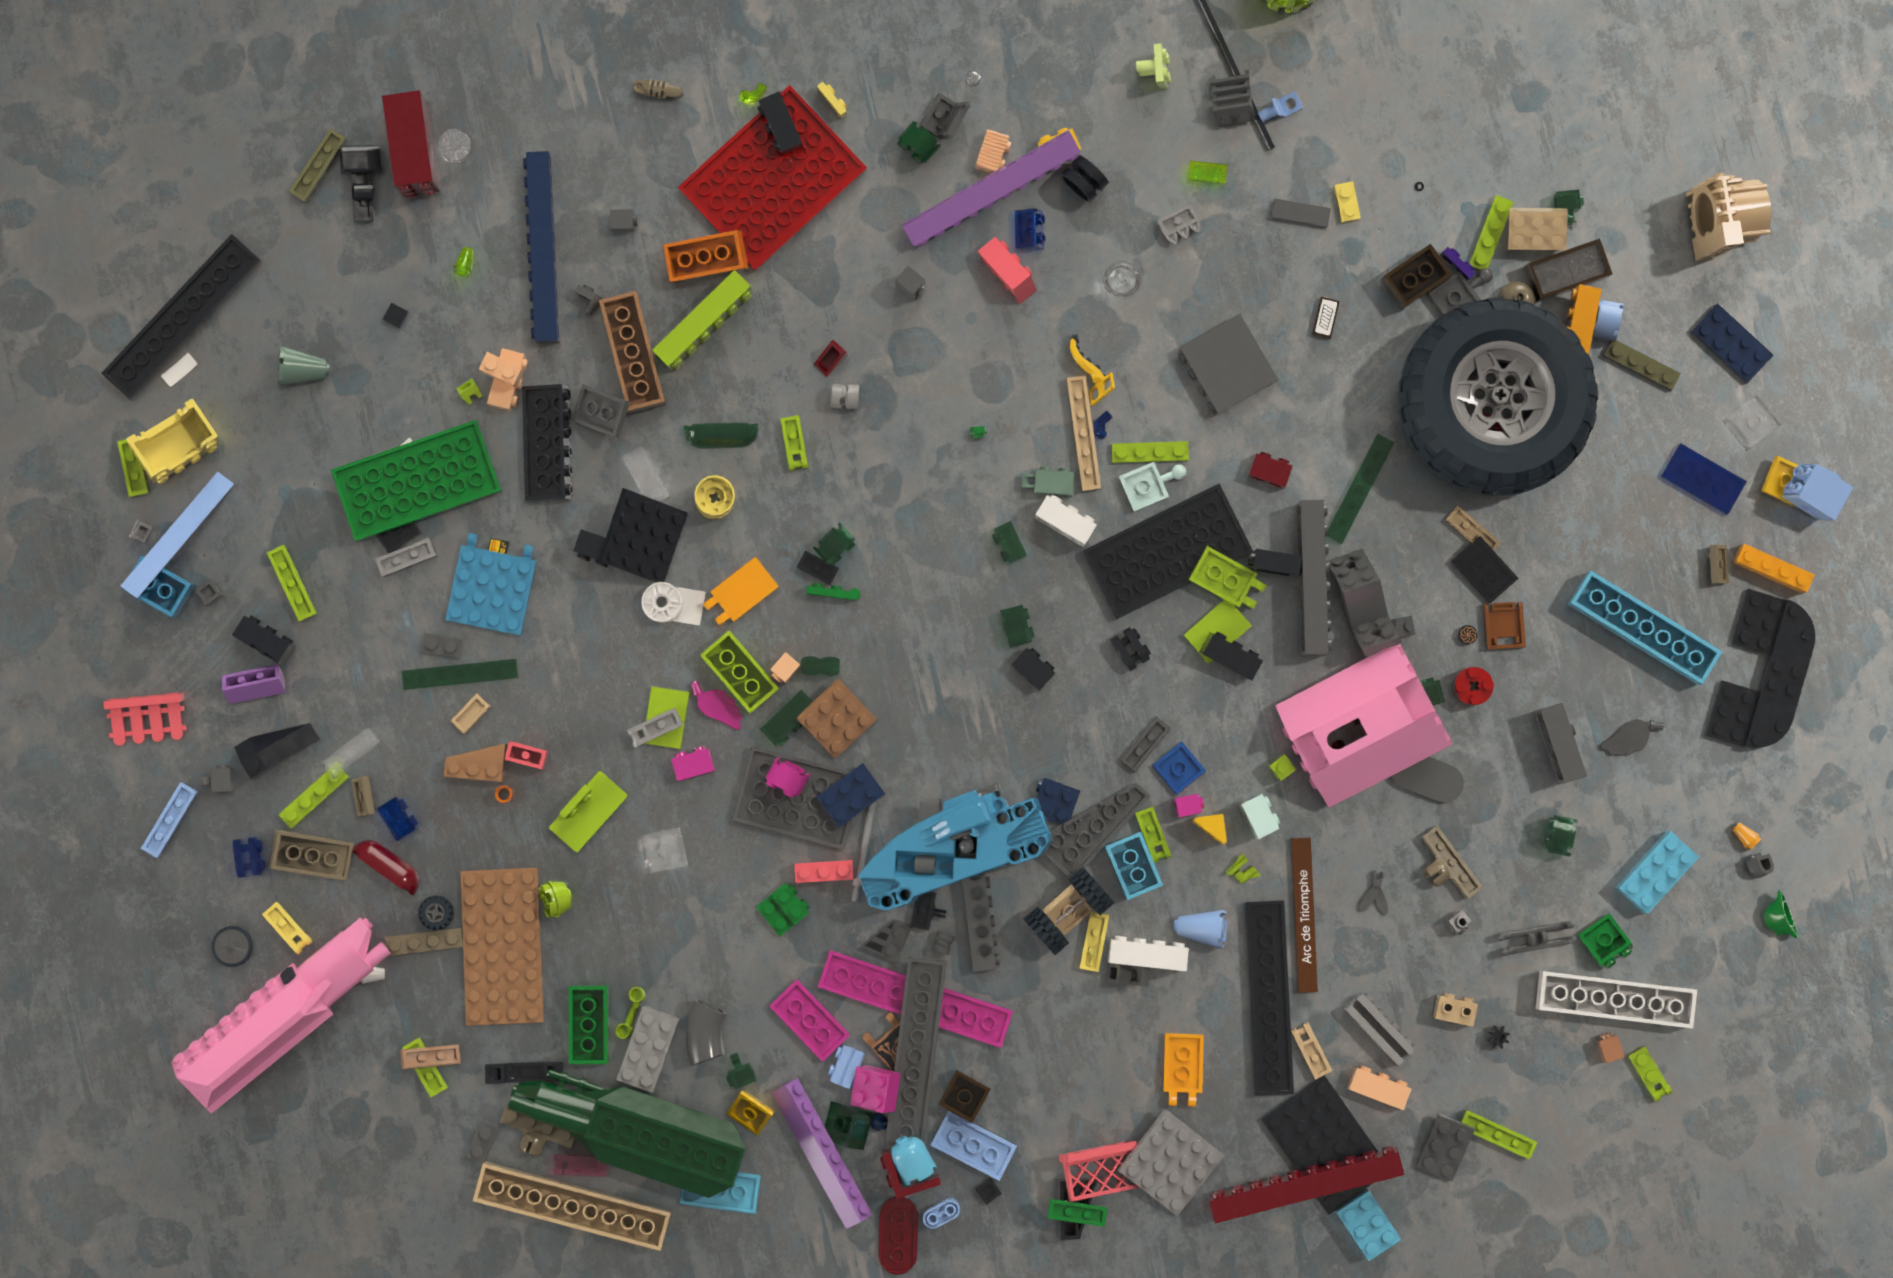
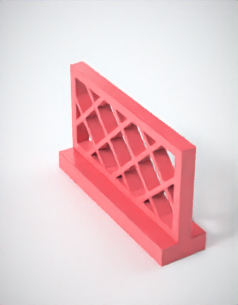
[1059,1141,1139,1202]

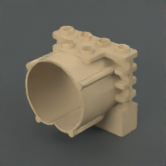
[1686,173,1771,261]

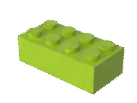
[700,630,780,714]

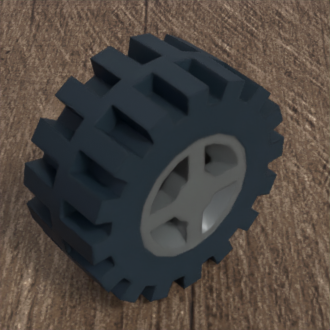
[418,895,454,930]

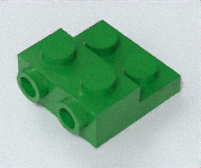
[756,883,810,937]
[1578,913,1633,969]

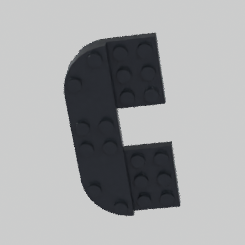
[1705,589,1816,748]

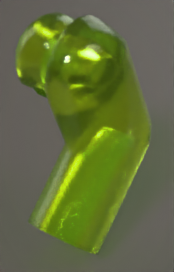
[739,82,767,103]

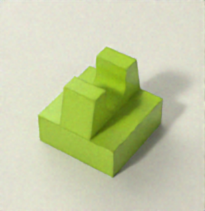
[456,378,482,405]

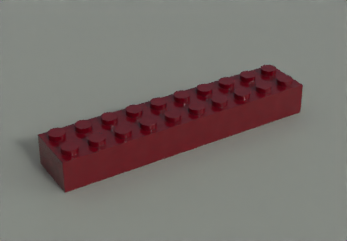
[1209,1145,1405,1224]

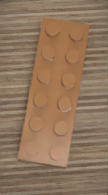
[599,291,666,414]

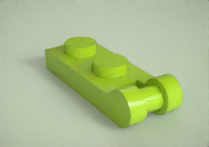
[780,415,809,471]
[1135,806,1172,863]
[1627,1046,1673,1102]

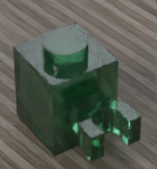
[1553,189,1584,226]
[726,1052,757,1090]

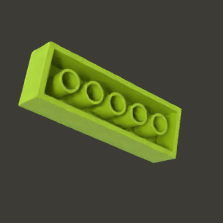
[652,270,753,371]

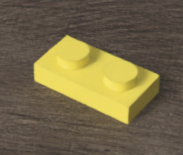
[817,82,847,119]
[1334,181,1361,223]

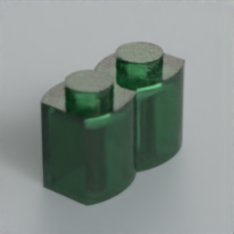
[1000,605,1035,648]
[801,656,840,677]

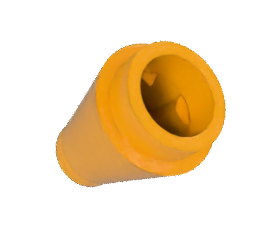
[1732,822,1761,850]

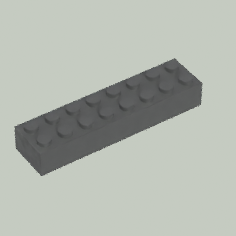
[1297,500,1332,656]

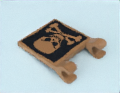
[862,1012,900,1071]

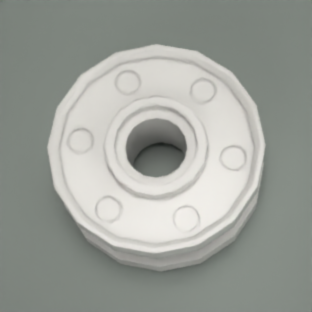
[641,582,683,623]

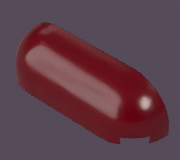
[351,840,420,896]

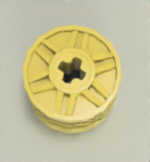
[694,475,735,520]

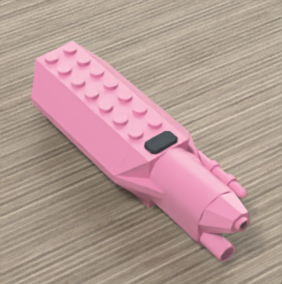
[171,918,391,1114]

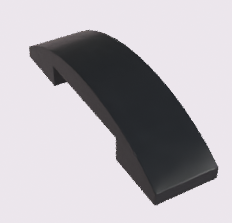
[485,1062,563,1084]

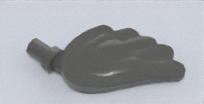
[1600,719,1664,755]

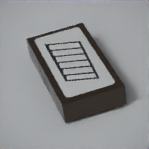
[1312,297,1340,339]

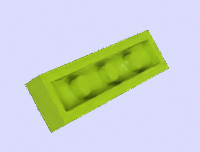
[1469,195,1514,271]
[1112,441,1189,463]
[267,545,317,622]
[278,763,350,829]
[1461,1110,1538,1160]

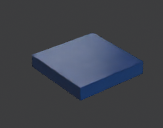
[1152,741,1206,795]

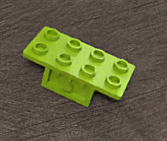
[549,771,628,852]

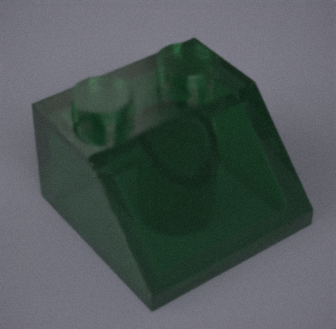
[825,1101,873,1150]

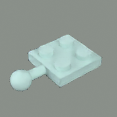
[1119,462,1187,512]

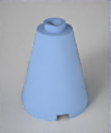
[1174,910,1227,949]

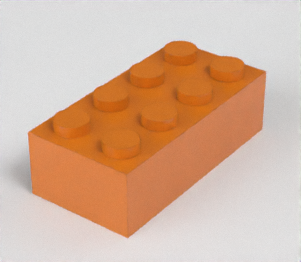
[663,230,748,283]

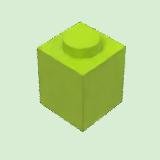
[1268,754,1296,781]

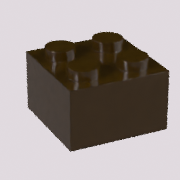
[938,1069,991,1123]

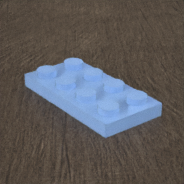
[931,1110,1017,1181]

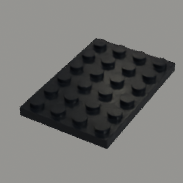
[1261,1075,1378,1215]

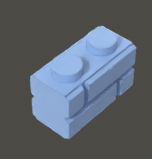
[827,1044,865,1090]

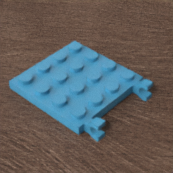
[445,533,537,636]

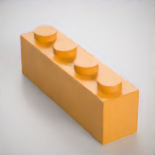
[1566,284,1602,354]
[1732,544,1815,594]

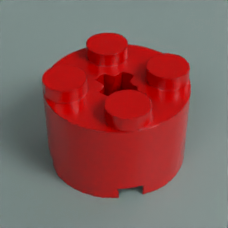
[1452,667,1494,706]

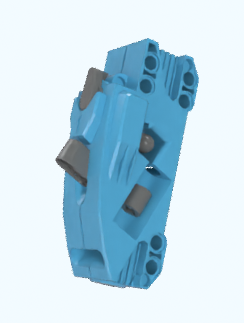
[858,782,1053,910]

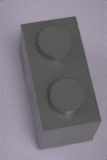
[896,266,926,300]

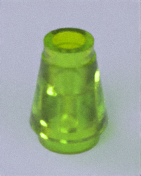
[453,247,474,277]

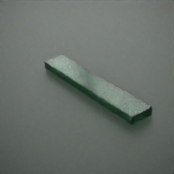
[1326,434,1394,544]
[402,659,519,690]

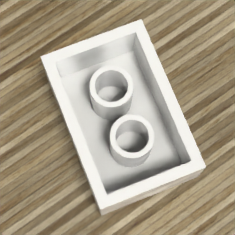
[1034,495,1097,548]

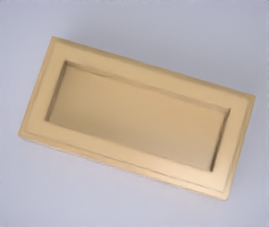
[451,693,491,734]

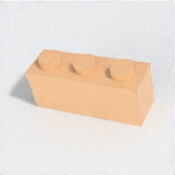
[487,348,528,411]
[1347,1065,1411,1110]

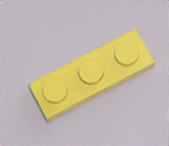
[1079,912,1109,972]

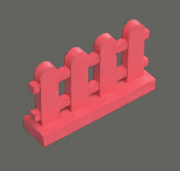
[103,692,187,746]

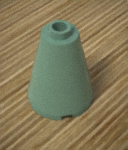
[277,347,330,385]

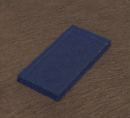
[1660,443,1747,515]

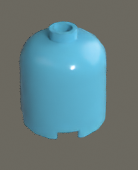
[890,1136,937,1186]

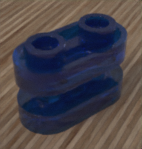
[233,837,265,878]

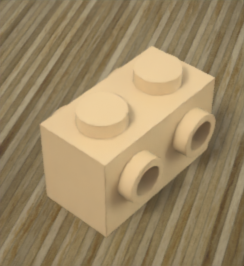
[1433,993,1478,1027]

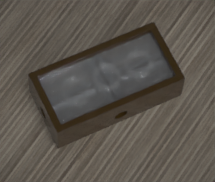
[1524,238,1613,302]

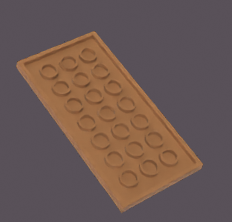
[461,868,544,1026]

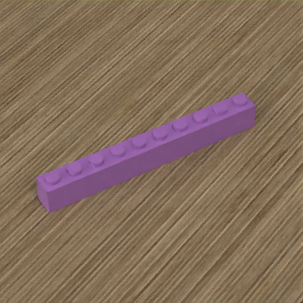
[902,130,1081,247]

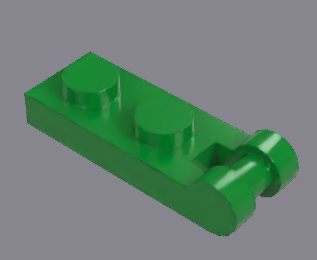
[806,583,861,601]

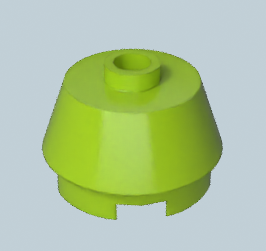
[538,881,572,918]

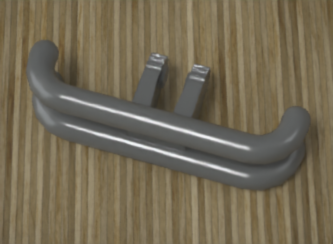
[1498,921,1577,956]

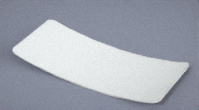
[161,353,197,387]

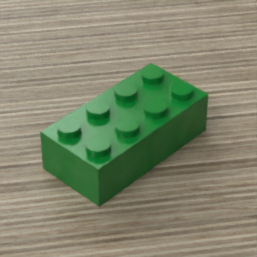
[569,985,610,1064]

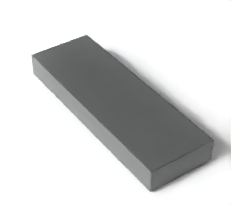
[1271,199,1331,228]
[1120,716,1171,773]

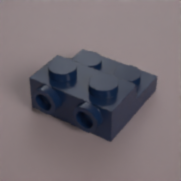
[1036,778,1080,825]

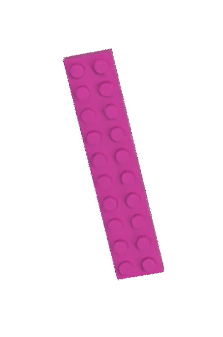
[818,950,1013,1048]

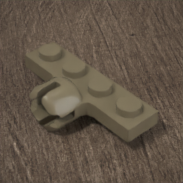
[1421,825,1483,900]
[500,1104,576,1156]

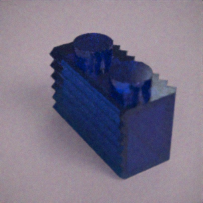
[377,797,419,842]

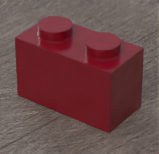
[1248,452,1293,489]

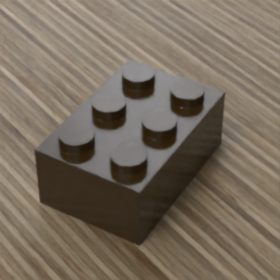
[1381,244,1452,310]

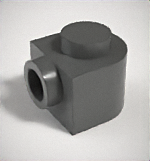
[1746,853,1774,878]
[1444,910,1472,935]

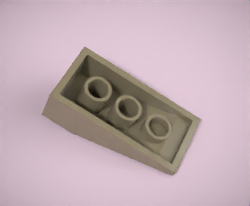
[267,829,354,881]

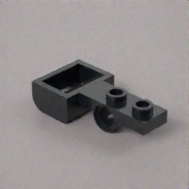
[339,145,382,222]

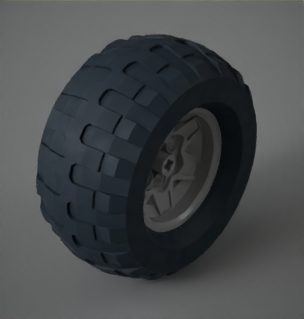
[1398,297,1599,496]

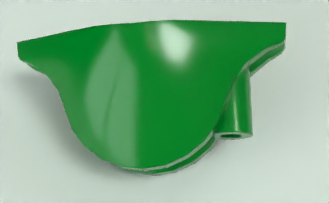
[1764,889,1799,938]

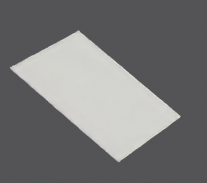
[673,587,706,626]

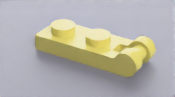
[262,902,313,955]

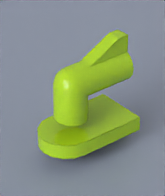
[1226,853,1260,883]

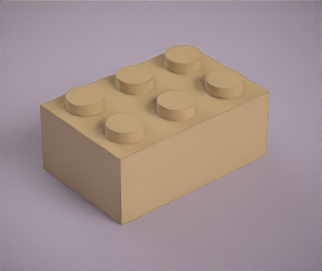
[1508,208,1568,250]

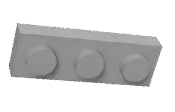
[375,538,436,577]

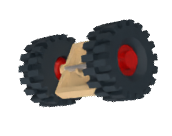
[1023,867,1114,955]

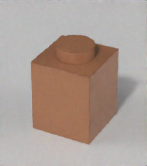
[1596,1032,1625,1063]

